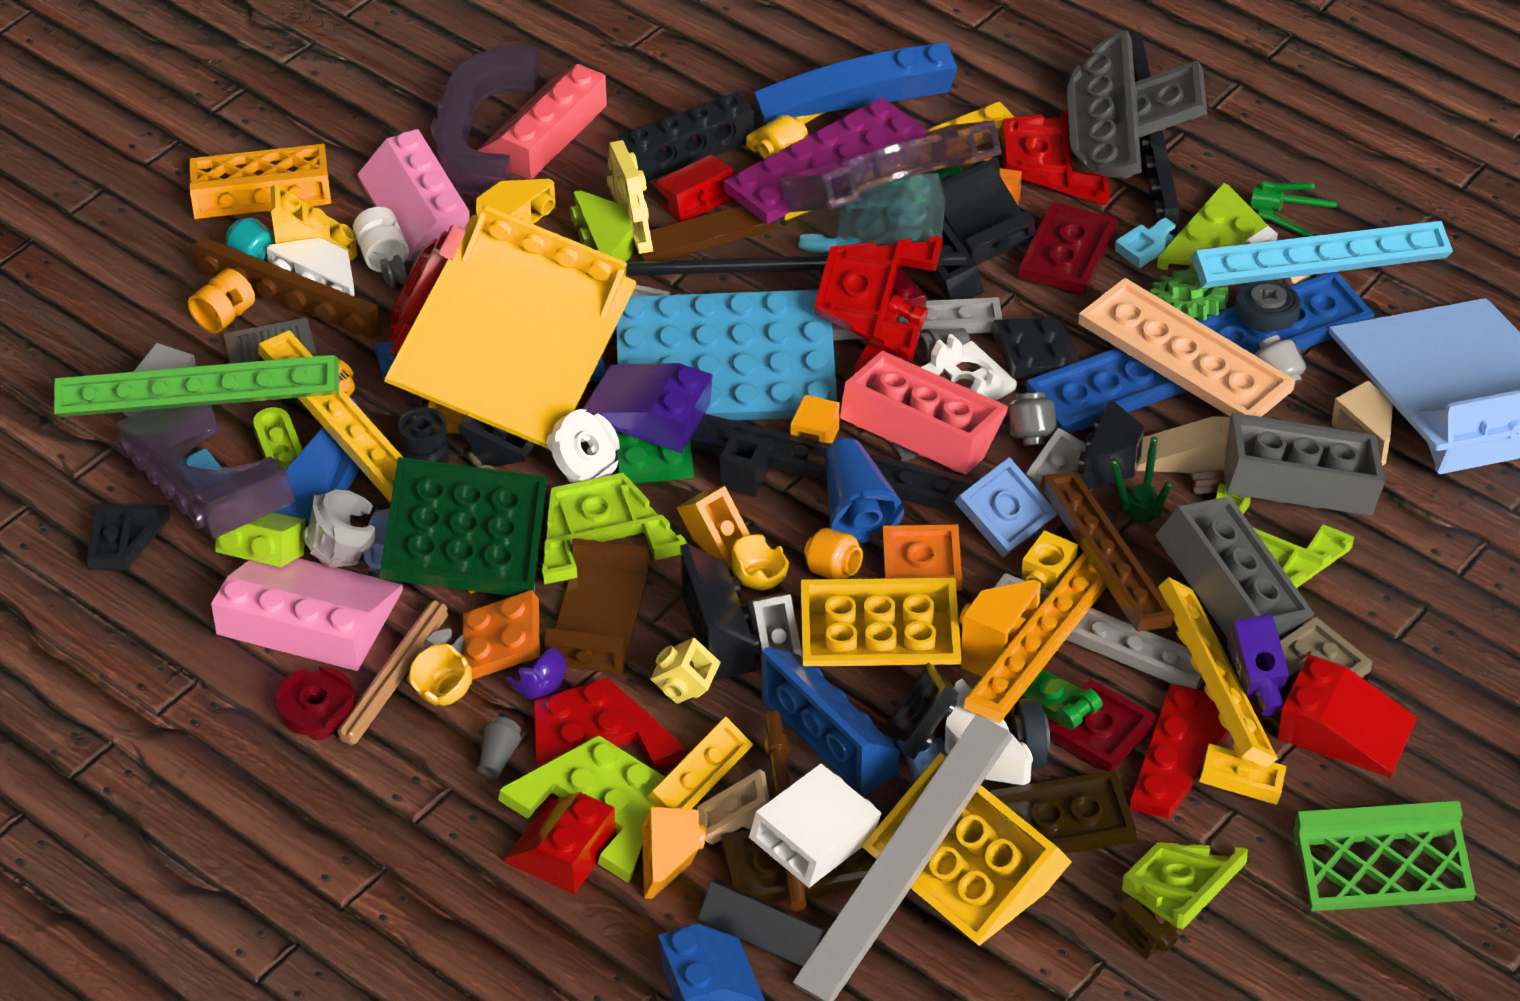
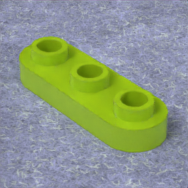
[253,407,303,483]

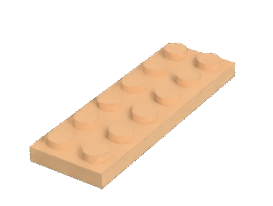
[1078,278,1295,417]

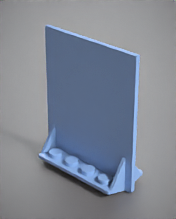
[1329,298,1520,474]

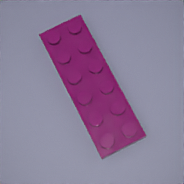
[724,97,926,225]

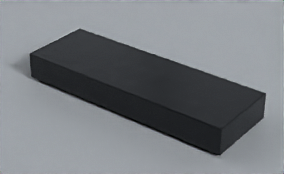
[698,880,827,966]

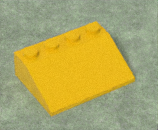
[801,578,961,666]
[861,752,1072,946]

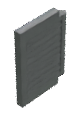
[223,317,316,364]

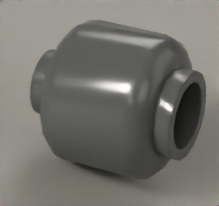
[1008,392,1057,446]

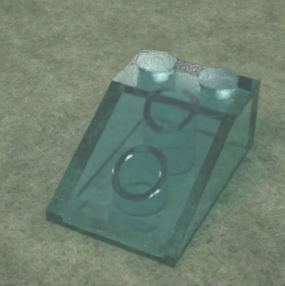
[836,173,946,246]

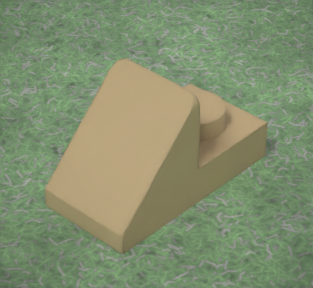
[697,769,770,845]

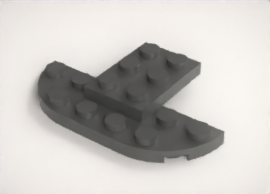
[1067,30,1207,179]

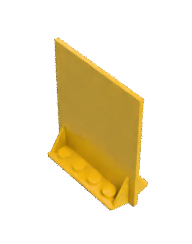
[384,205,636,449]

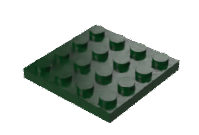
[379,457,547,596]

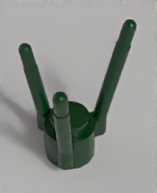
[1110,437,1172,523]

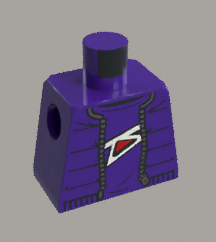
[1224,613,1289,716]

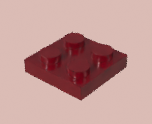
[1049,679,1156,771]

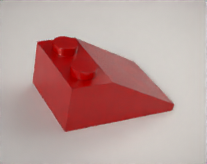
[1278,654,1417,778]

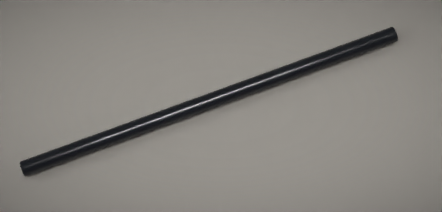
[626,251,968,276]

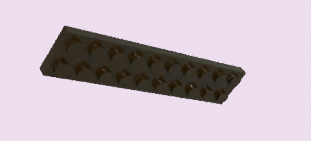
[721,770,1137,903]

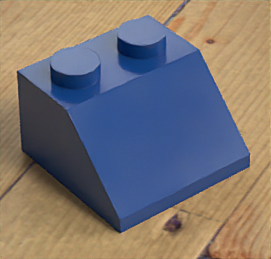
[658,924,765,1001]

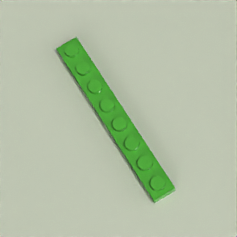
[54,355,339,417]

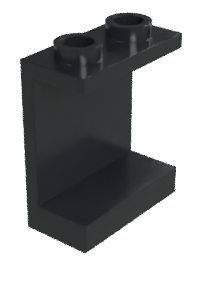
[934,157,1035,265]

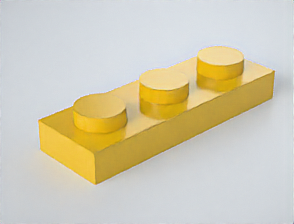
[647,717,753,809]

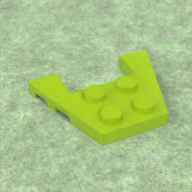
[542,473,687,585]
[1216,483,1354,588]
[498,736,665,883]

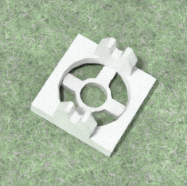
[921,334,1017,401]

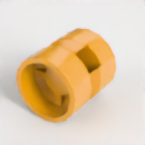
[187,268,255,334]

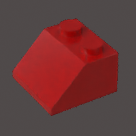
[504,792,616,894]

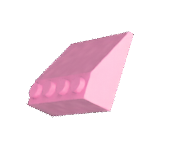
[211,558,403,671]

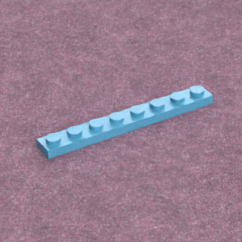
[1191,221,1453,288]

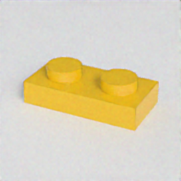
[1199,743,1287,805]

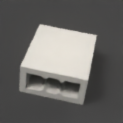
[749,764,881,888]

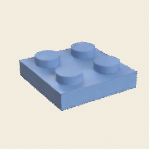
[954,457,1058,558]

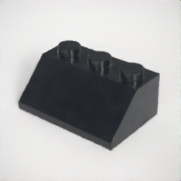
[680,544,761,680]

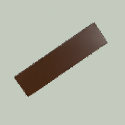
[633,205,773,261]

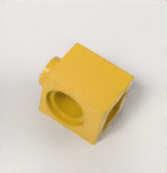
[1021,530,1078,591]

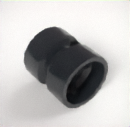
[398,407,450,463]

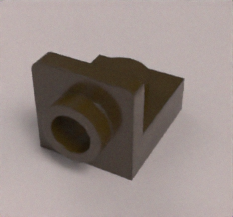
[1111,896,1180,960]

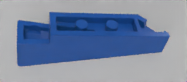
[264,398,362,528]

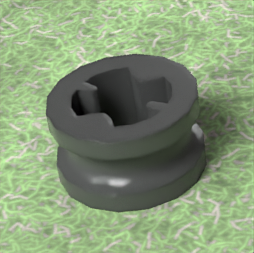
[380,255,407,289]

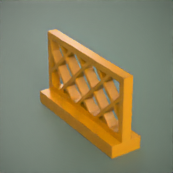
[189,144,331,219]

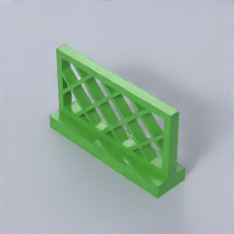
[1293,801,1476,911]

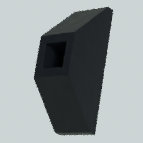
[1078,401,1144,490]

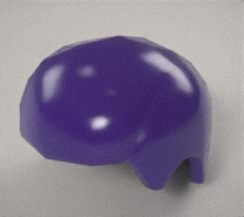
[506,647,567,700]

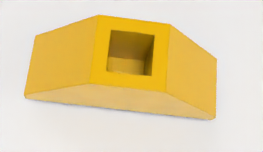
[476,179,556,224]
[270,184,357,260]

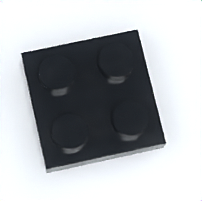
[991,318,1080,379]
[885,662,959,760]

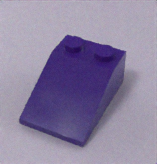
[584,363,713,453]

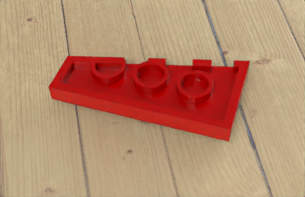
[1130,683,1230,819]

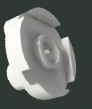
[547,409,620,483]

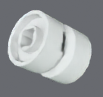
[353,207,409,272]

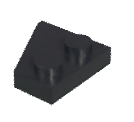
[87,504,171,570]

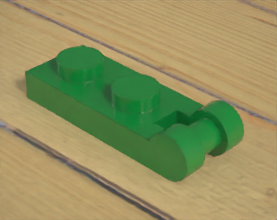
[1019,669,1103,730]

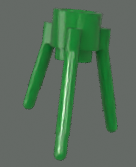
[1251,181,1337,237]

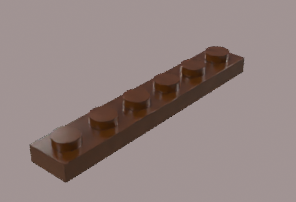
[194,236,381,340]
[1040,471,1175,632]

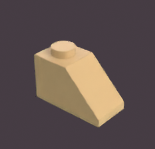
[1331,381,1393,466]

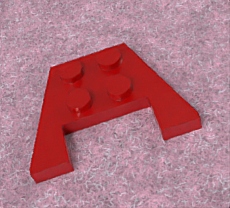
[1000,112,1110,205]
[390,224,466,355]
[814,236,943,361]
[534,677,686,807]

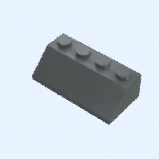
[1224,413,1385,516]
[1155,496,1314,639]

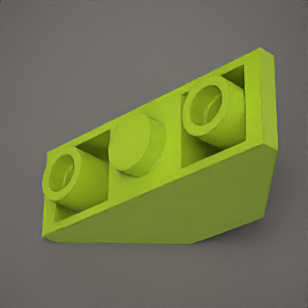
[570,190,634,262]

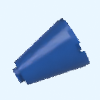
[826,438,904,543]

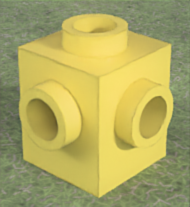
[650,637,721,704]

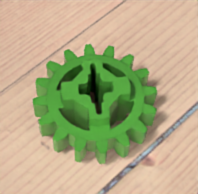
[1151,269,1229,321]

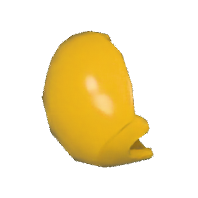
[730,534,789,591]
[409,644,472,706]

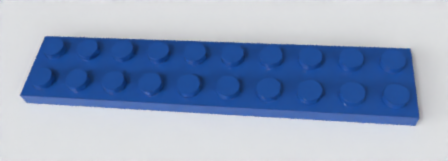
[1026,272,1374,434]

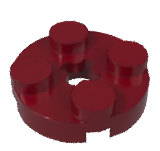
[276,666,356,740]

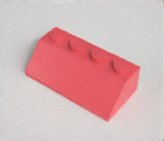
[475,64,607,180]
[840,351,1008,475]

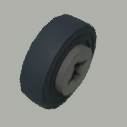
[1235,281,1300,331]
[1011,698,1050,769]

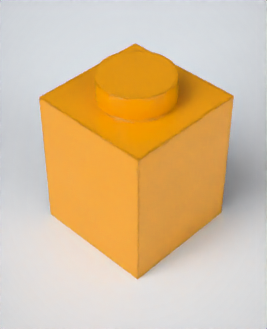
[791,394,840,444]

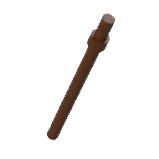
[764,711,806,911]

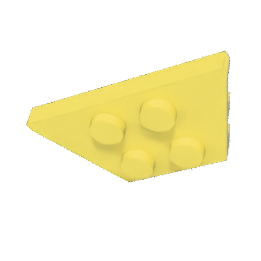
[607,140,653,254]

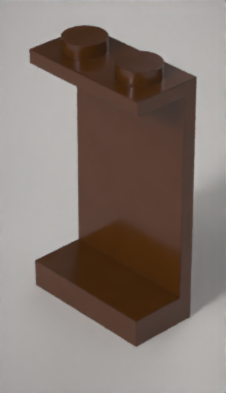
[545,538,649,675]

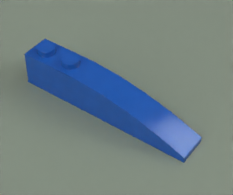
[753,42,958,122]

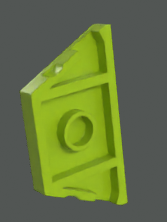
[1157,183,1268,272]
[1122,842,1248,930]

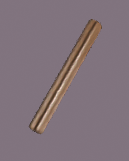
[337,600,448,746]

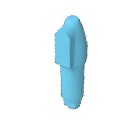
[799,234,864,253]

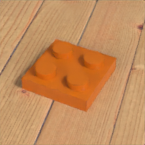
[883,524,962,591]
[463,590,540,680]

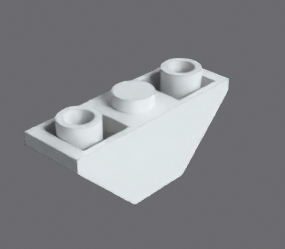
[267,238,355,296]
[944,679,1033,785]

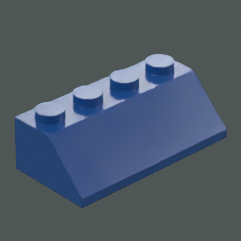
[762,647,900,797]

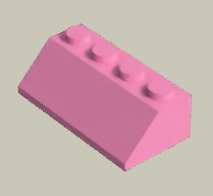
[358,129,470,262]

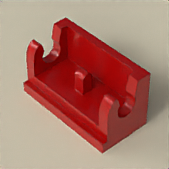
[655,155,734,223]

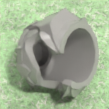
[303,489,375,568]

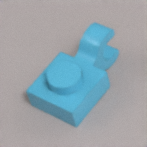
[1115,218,1176,269]

